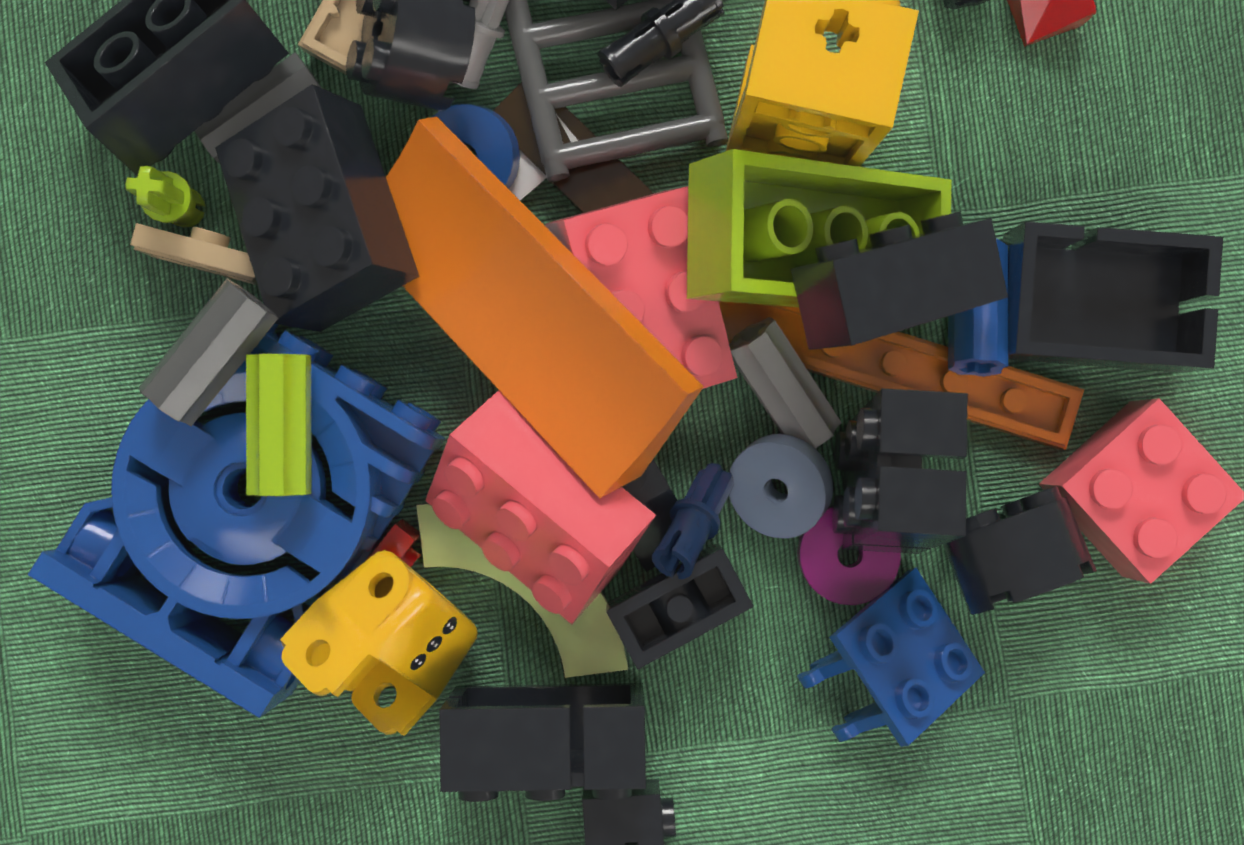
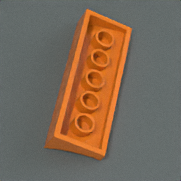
[386,117,704,499]

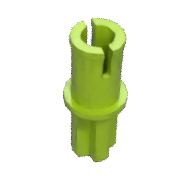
[125,166,205,228]

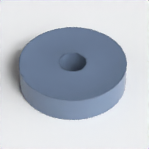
[729,434,833,538]

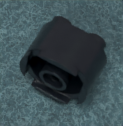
[346,0,476,111]
[943,486,1097,615]

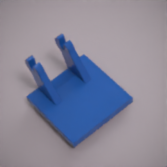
[797,568,985,747]

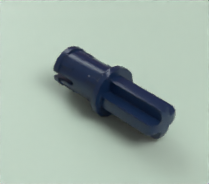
[652,463,734,579]

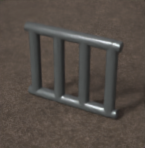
[504,0,728,182]

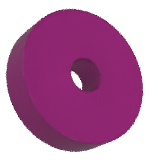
[797,505,901,605]

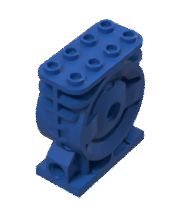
[28,324,445,718]

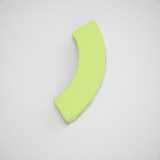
[416,504,628,678]

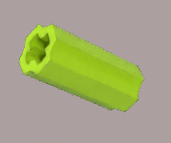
[246,354,312,496]

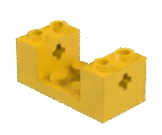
[726,0,919,167]

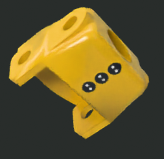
[280,550,478,736]

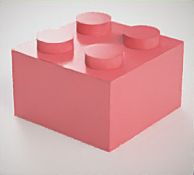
[1039,398,1244,584]

